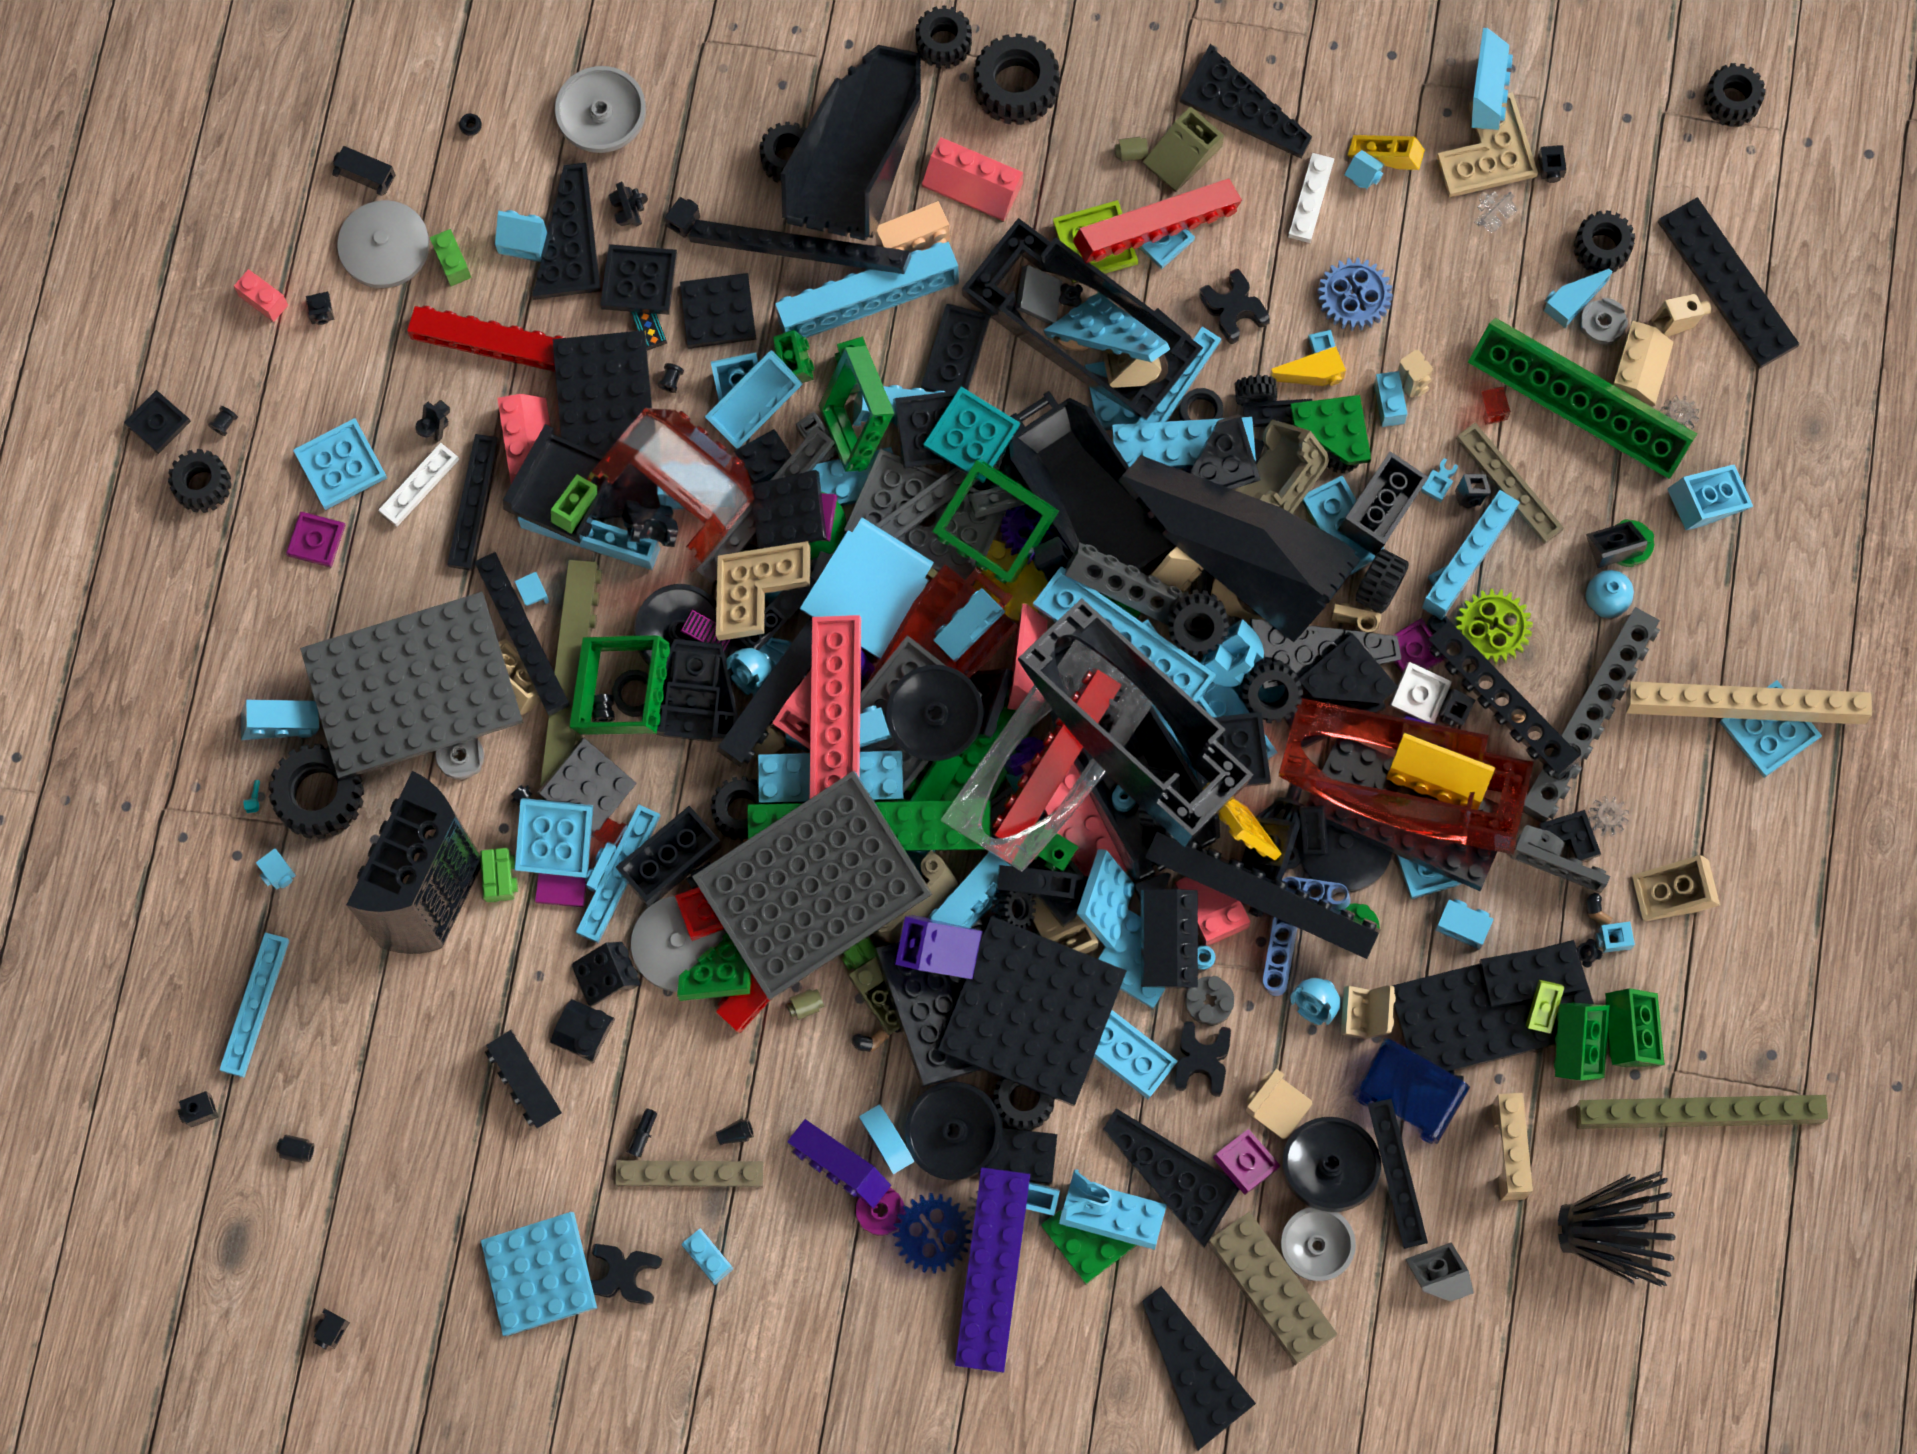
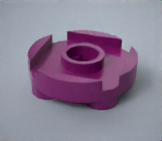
[856,1187,905,1236]

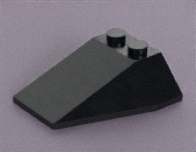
[642,639,738,742]

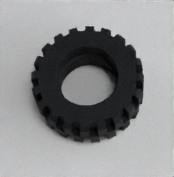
[973,33,1060,125]
[268,744,364,839]

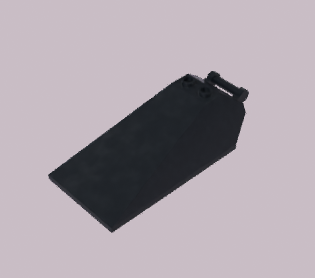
[1009,391,1176,594]

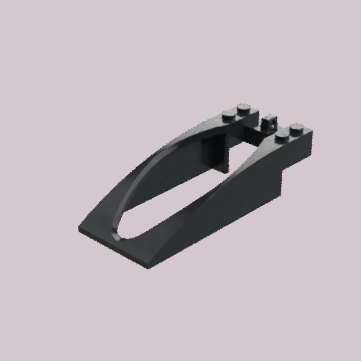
[962,218,1203,420]
[1018,598,1254,847]

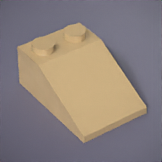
[1632,855,1720,921]

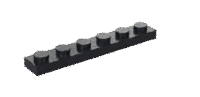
[447,434,499,571]
[1367,1098,1428,1249]

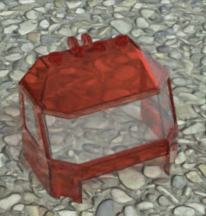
[586,408,754,573]

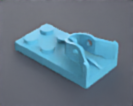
[1059,1169,1167,1250]

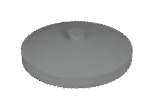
[555,66,646,153]
[337,200,430,288]
[631,896,726,992]

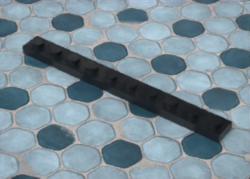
[688,219,911,274]

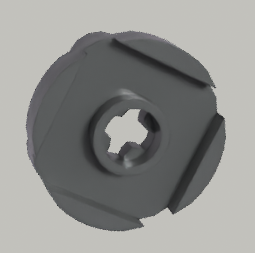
[1186,976,1234,1026]

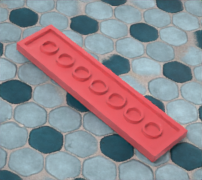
[810,615,861,799]

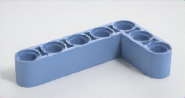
[1263,877,1351,996]

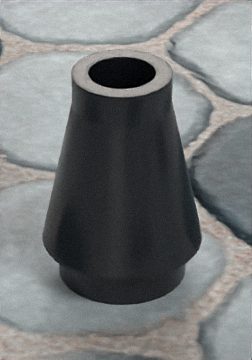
[716,1118,754,1145]

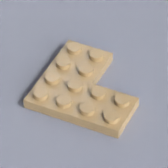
[1437,92,1538,198]
[716,541,810,641]

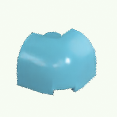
[1201,619,1264,687]

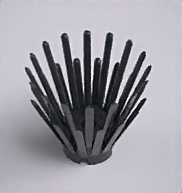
[1558,1171,1676,1287]

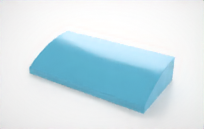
[705,350,803,449]

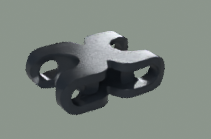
[1199,268,1270,344]
[622,500,678,547]
[1175,1021,1231,1097]
[591,1244,663,1305]

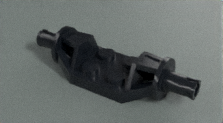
[1241,779,1305,918]

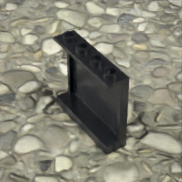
[503,424,623,544]

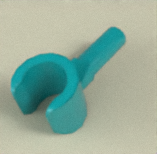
[244,780,260,813]

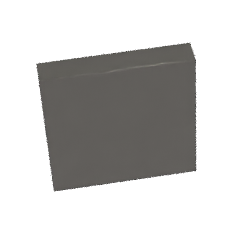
[1016,265,1063,325]

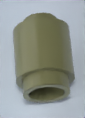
[1114,136,1148,162]
[786,989,824,1020]

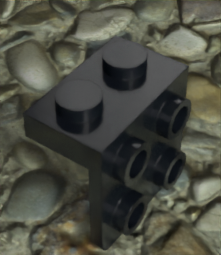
[572,942,641,1006]

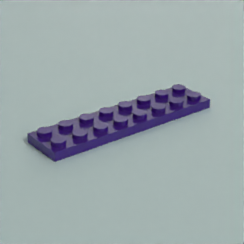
[955,1167,1031,1373]

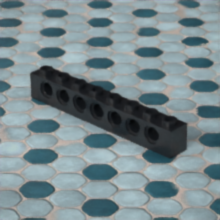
[1428,620,1580,780]

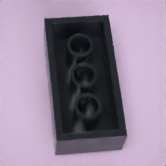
[1337,451,1429,556]

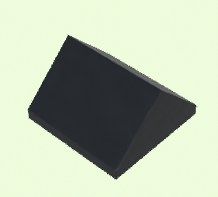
[1586,521,1648,568]

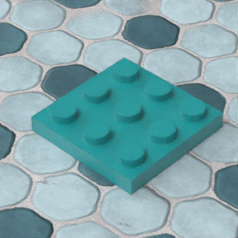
[924,387,1021,483]

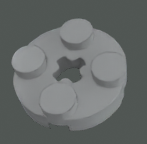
[1580,298,1628,346]
[436,738,484,780]

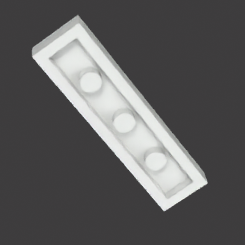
[1288,153,1334,243]
[379,443,459,527]

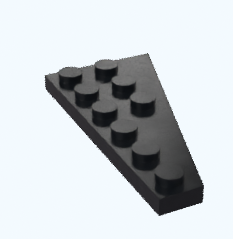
[1142,1286,1256,1451]

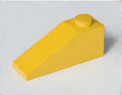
[1348,135,1425,170]
[1270,346,1346,386]

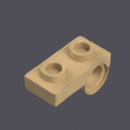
[1331,603,1382,633]

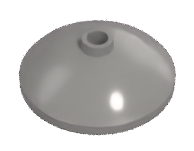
[1281,1207,1356,1281]

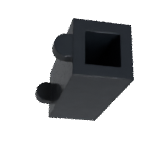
[332,146,396,196]

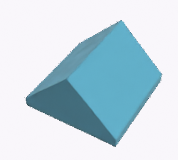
[711,352,758,402]

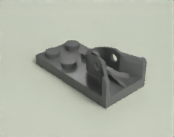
[1510,825,1610,893]

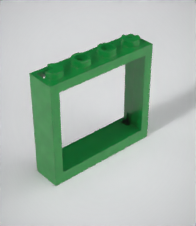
[818,346,894,472]
[932,460,1059,584]
[570,635,670,735]

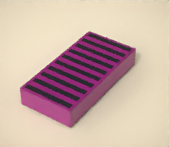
[680,610,730,651]

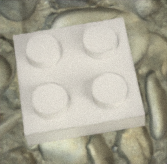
[1389,662,1452,724]

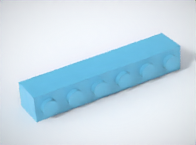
[1422,490,1520,620]
[518,517,660,570]

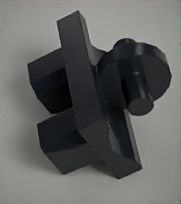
[608,181,648,227]
[415,400,450,442]

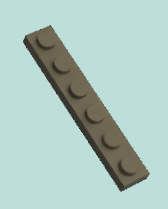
[1456,423,1564,544]
[616,1160,764,1187]

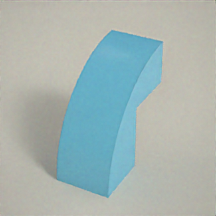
[859,1104,914,1174]

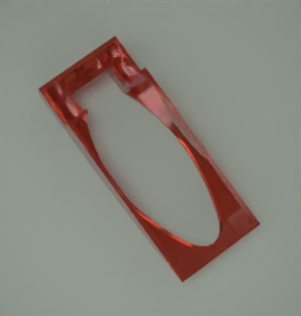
[1279,698,1534,855]

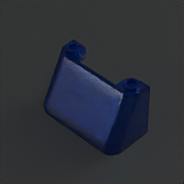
[1352,1038,1470,1144]

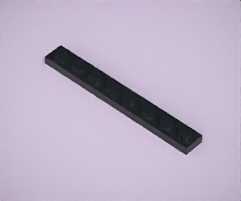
[474,552,570,716]

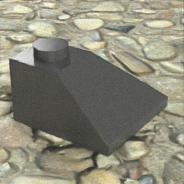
[1406,1242,1474,1302]

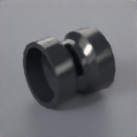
[592,694,615,722]

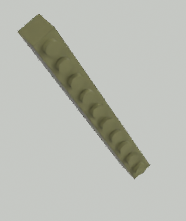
[540,560,602,787]
[1576,1095,1828,1129]

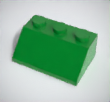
[897,756,963,802]
[1605,988,1665,1068]
[1554,1003,1610,1081]

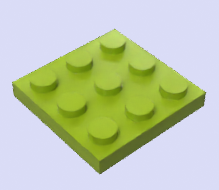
[1053,200,1138,283]

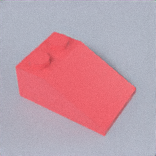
[1175,877,1250,946]

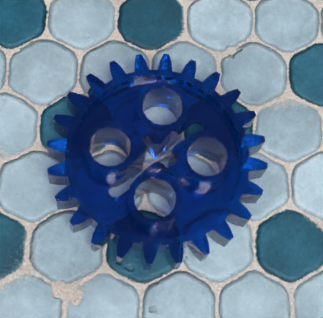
[892,1193,973,1274]

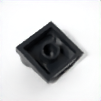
[550,999,615,1063]

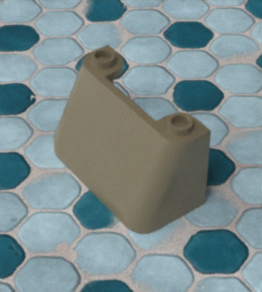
[1233,420,1329,514]
[871,850,960,946]

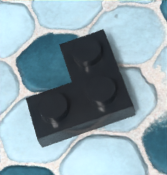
[1538,810,1601,862]

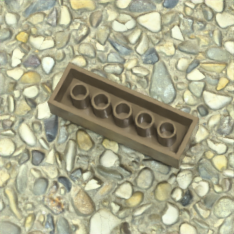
[1208,1211,1337,1366]

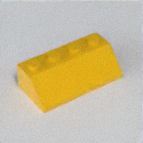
[1386,733,1495,813]

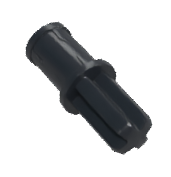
[626,1108,657,1158]

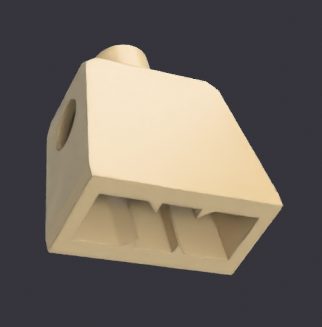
[1651,294,1711,337]

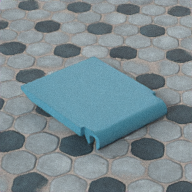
[800,518,934,659]

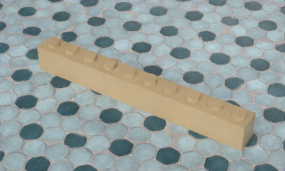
[1626,682,1872,725]

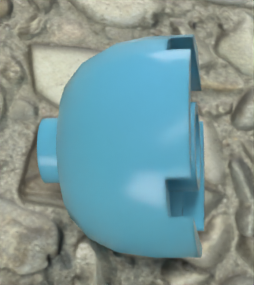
[1585,570,1634,618]
[726,648,772,696]
[1290,978,1340,1025]

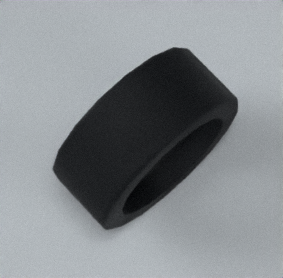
[1179,388,1224,421]
[612,670,649,717]

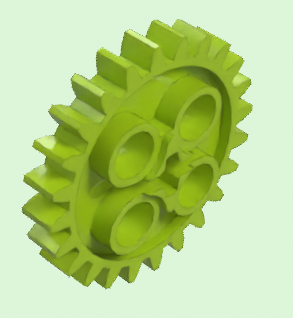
[1455,588,1533,665]

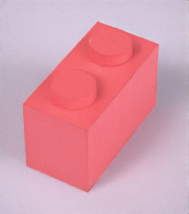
[234,269,288,322]

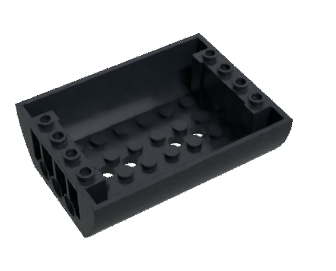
[346,771,481,954]

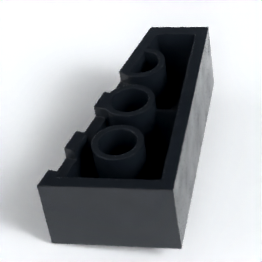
[485,1029,562,1128]

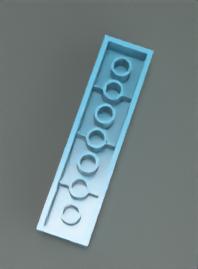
[775,242,959,338]

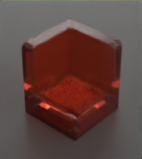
[1481,386,1511,425]
[594,818,628,848]

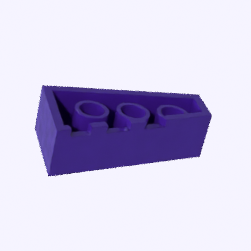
[787,1119,892,1209]

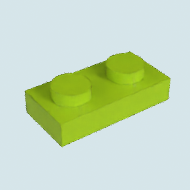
[1526,980,1564,1033]

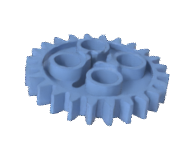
[1318,258,1393,331]

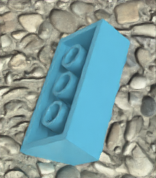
[1472,28,1513,130]

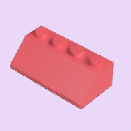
[922,137,1023,221]
[497,394,551,484]
[1007,604,1048,713]

